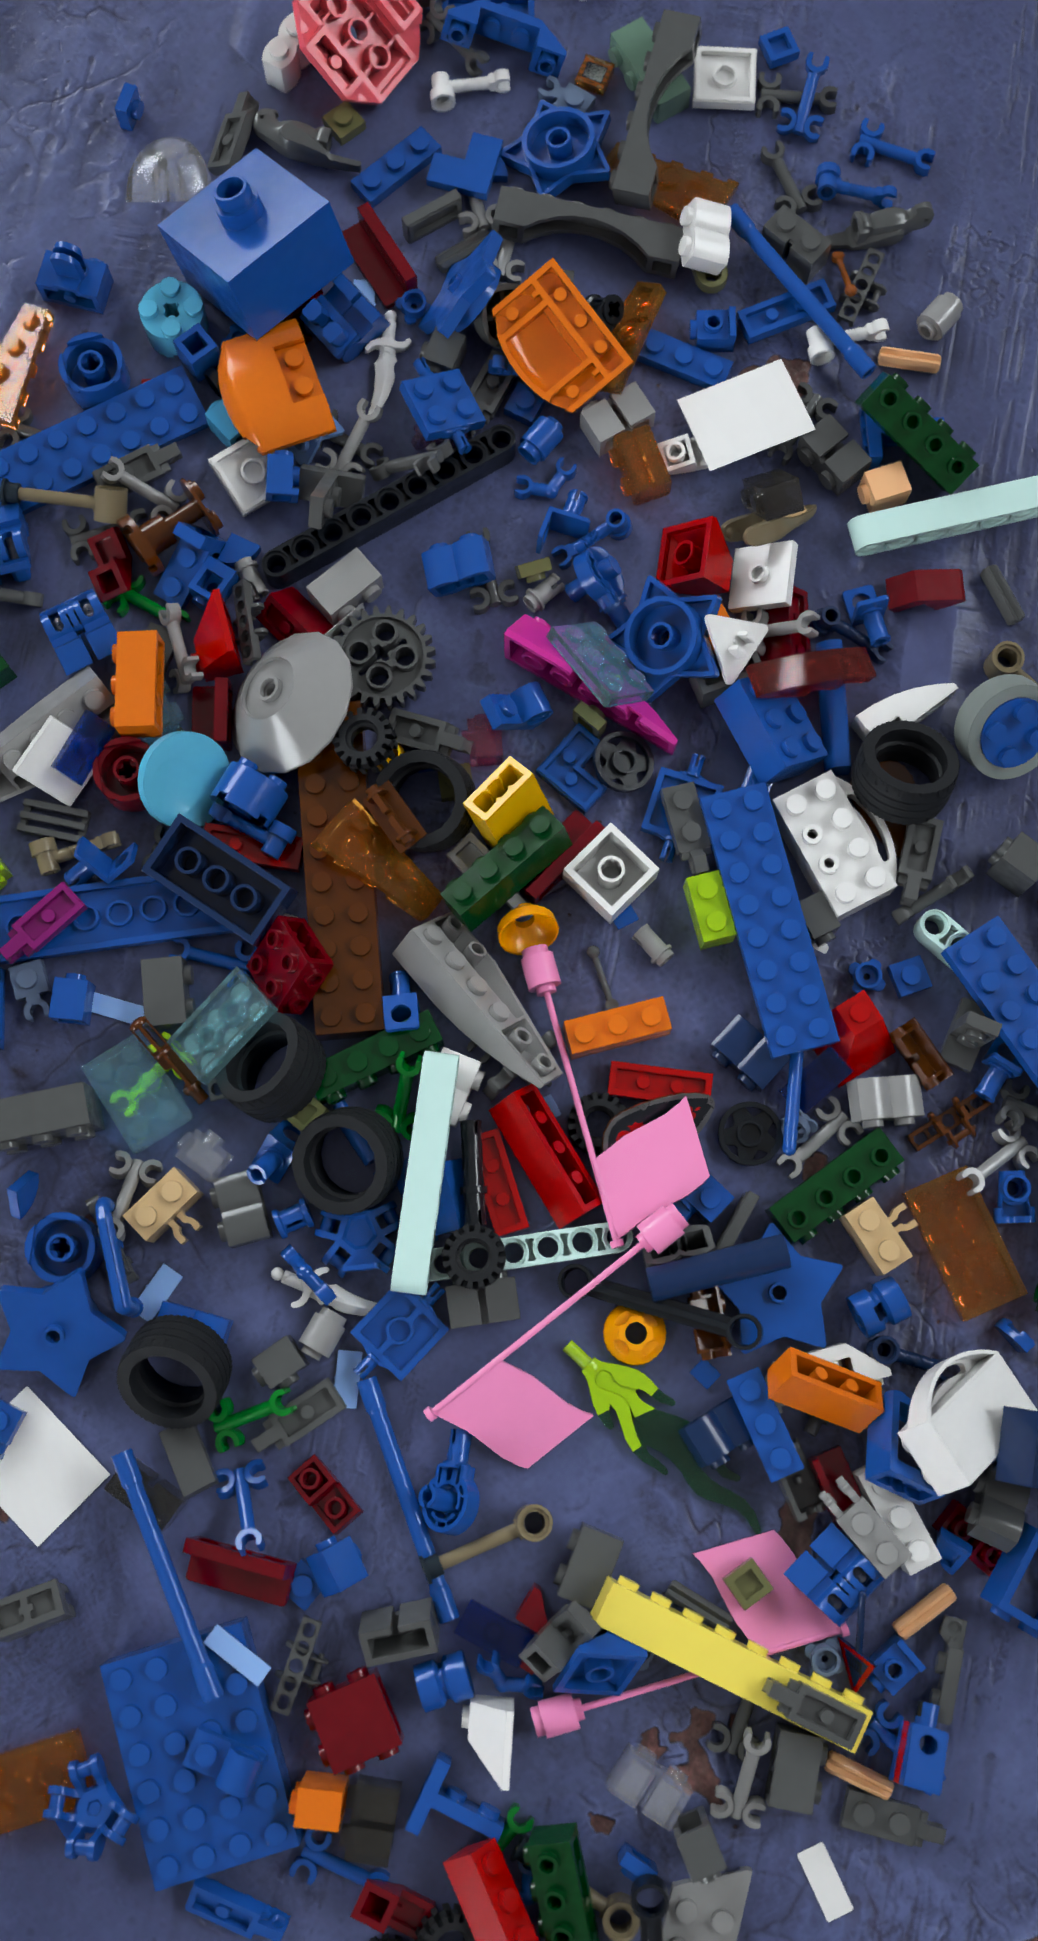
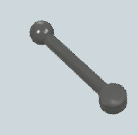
[587,945,619,1010]

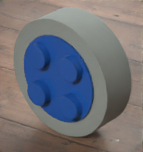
[954,674,1038,779]

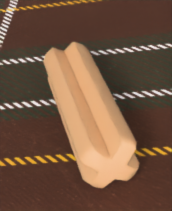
[878,346,941,374]
[892,1583,957,1640]
[824,1750,894,1800]

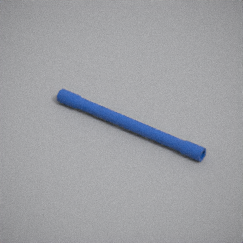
[730,203,877,380]
[356,1376,460,1624]
[111,1448,224,1703]

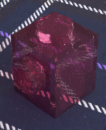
[461,713,503,767]

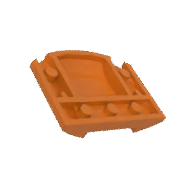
[492,257,634,414]
[218,318,337,456]

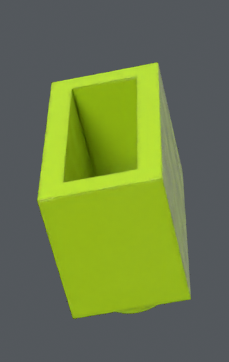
[683,870,737,950]

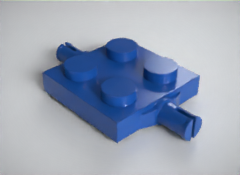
[399,357,486,455]
[640,753,724,863]
[350,1281,449,1381]

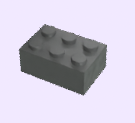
[0,1082,105,1155]

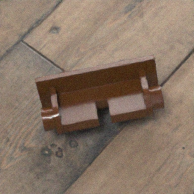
[362,780,428,854]
[889,1017,954,1091]
[687,1286,732,1361]

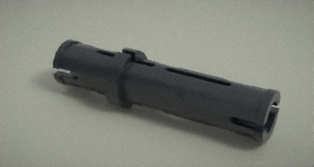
[459,1120,488,1226]

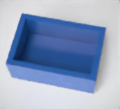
[714,669,829,785]

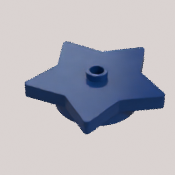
[500,100,611,197]
[418,230,503,338]
[605,575,722,703]
[718,1223,843,1354]
[0,1267,128,1397]

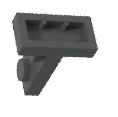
[298,464,366,529]
[939,997,1003,1073]

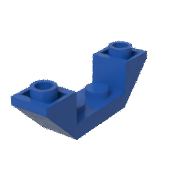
[440,0,567,79]

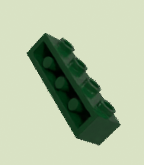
[855,372,979,495]
[440,806,573,932]
[316,1009,445,1105]
[765,1127,905,1245]
[523,1822,600,1941]

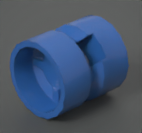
[846,1276,912,1339]
[413,1649,475,1713]

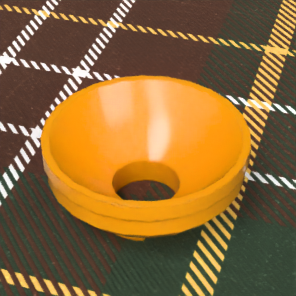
[497,903,559,955]
[603,1305,667,1365]

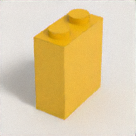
[463,756,554,848]

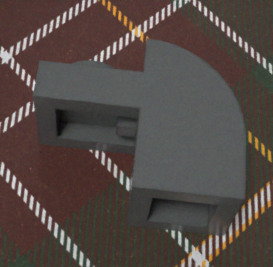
[518,1600,601,1683]

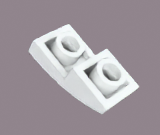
[657,433,708,475]

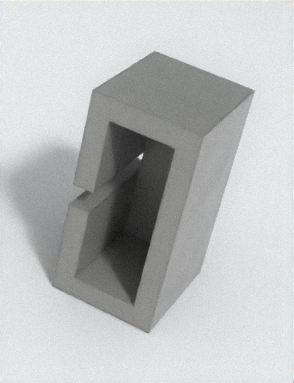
[579,381,656,457]
[306,547,384,626]

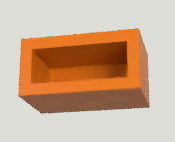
[289,1770,350,1832]

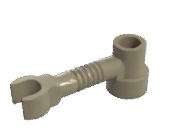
[28,831,122,876]

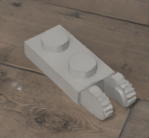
[818,1476,912,1579]

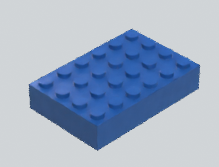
[99,1616,304,1892]

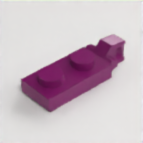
[0,881,88,964]

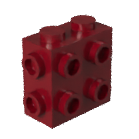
[246,915,334,1015]
[304,1666,405,1776]

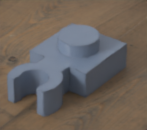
[538,75,596,113]
[8,958,52,1023]

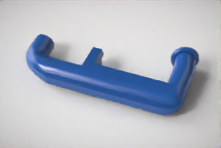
[95,1197,143,1318]

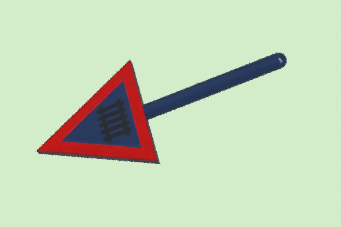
[838,1591,878,1693]

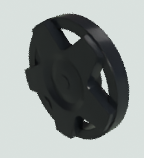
[593,731,654,793]
[718,1101,783,1166]

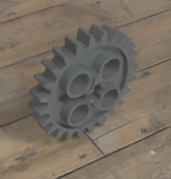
[333,605,436,711]

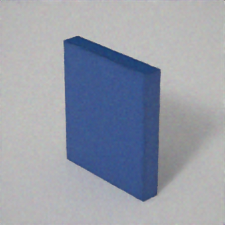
[613,904,639,930]
[689,1359,722,1390]

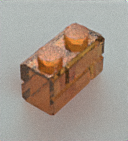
[609,424,672,506]

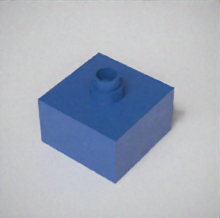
[157,148,354,340]

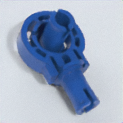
[565,546,631,629]
[418,1429,480,1536]

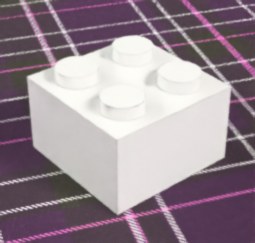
[562,823,659,924]

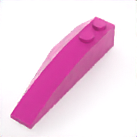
[504,614,678,755]

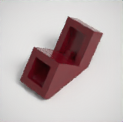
[87,526,132,603]
[885,569,966,613]
[515,1582,548,1675]
[350,1878,436,1940]

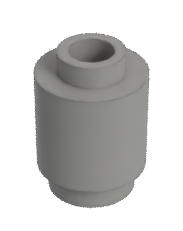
[916,292,963,341]
[299,1306,347,1361]

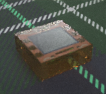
[575,54,615,96]

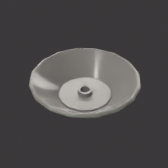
[232,632,353,773]

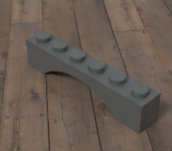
[609,9,702,211]
[492,185,684,279]

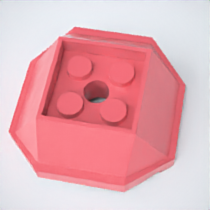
[292,0,423,106]

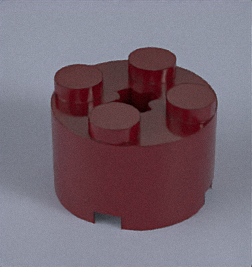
[93,736,150,812]

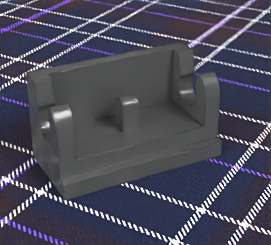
[777,1438,826,1523]
[0,1578,76,1642]

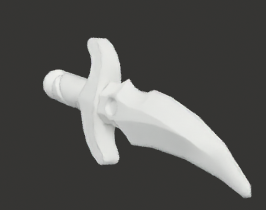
[364,310,411,415]
[271,1267,377,1316]

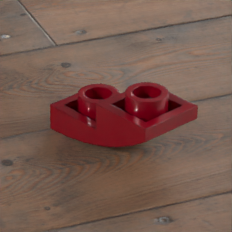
[288,1454,364,1535]
[932,1499,1003,1577]

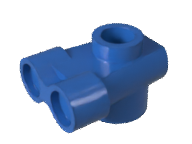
[993,1170,1036,1224]

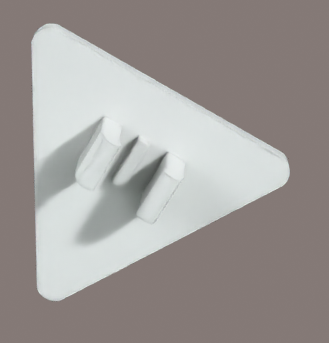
[704,614,768,685]

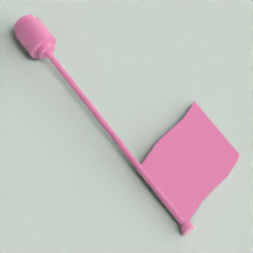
[520,944,710,1249]
[423,1203,689,1469]
[530,1530,850,1739]

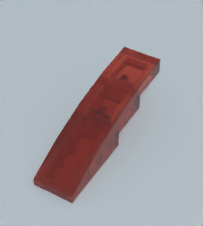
[745,647,877,698]

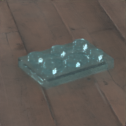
[546,622,654,708]
[166,966,278,1086]
[81,1030,195,1155]

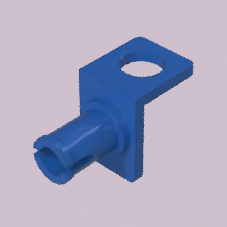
[536,489,591,554]
[842,585,891,647]
[64,836,139,886]
[382,971,421,1033]
[974,1035,1024,1103]
[246,1120,301,1185]

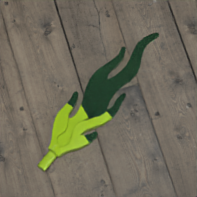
[563,1340,761,1534]

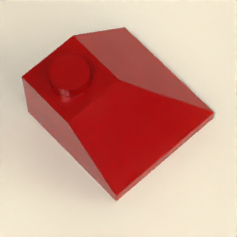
[656,516,733,596]
[191,588,244,682]
[813,990,896,1088]

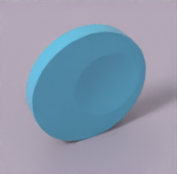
[137,731,230,827]

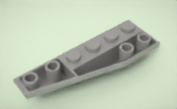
[0,665,122,803]
[392,912,563,1088]

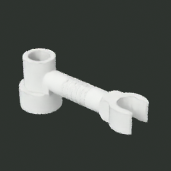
[430,68,510,112]
[806,318,890,366]

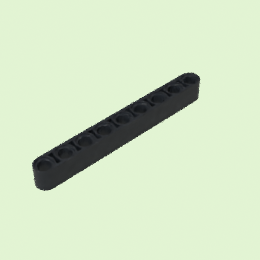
[261,424,516,589]

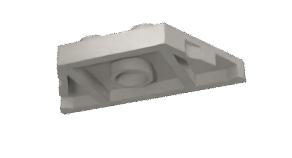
[662,1866,753,1941]

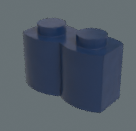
[710,1014,790,1092]
[678,1396,754,1470]

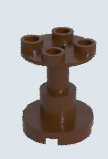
[116,478,223,577]

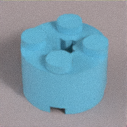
[138,277,209,358]

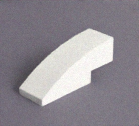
[851,683,958,741]

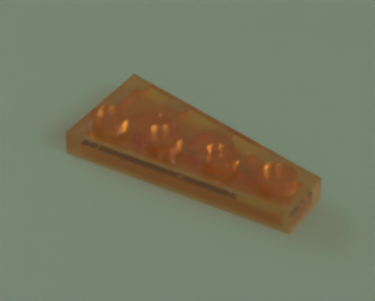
[606,142,739,222]
[599,281,666,395]

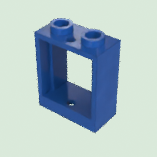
[865,1390,945,1506]
[980,1522,1038,1639]

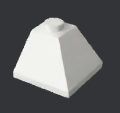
[461,1695,514,1791]

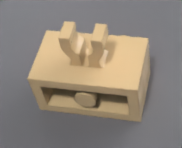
[123,1167,204,1245]
[838,1196,918,1276]

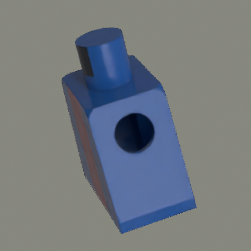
[888,1700,949,1796]

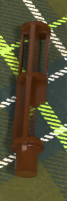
[129,1016,209,1105]

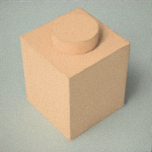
[857,461,912,513]

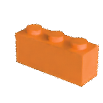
[110,630,165,738]
[563,996,672,1060]
[767,1346,884,1434]

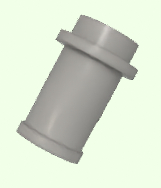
[234,557,269,601]
[523,573,565,613]
[632,923,674,967]

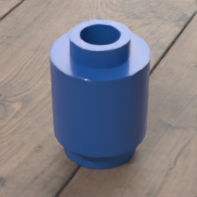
[517,416,564,465]

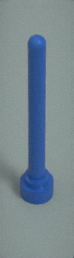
[782,1051,804,1156]

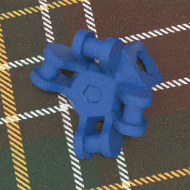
[314,1200,400,1279]
[42,1752,140,1862]

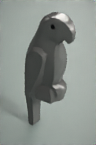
[253,108,361,173]
[825,201,934,251]

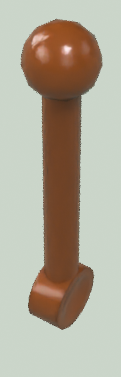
[831,251,857,297]

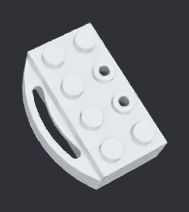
[771,770,898,921]
[897,1350,1038,1496]

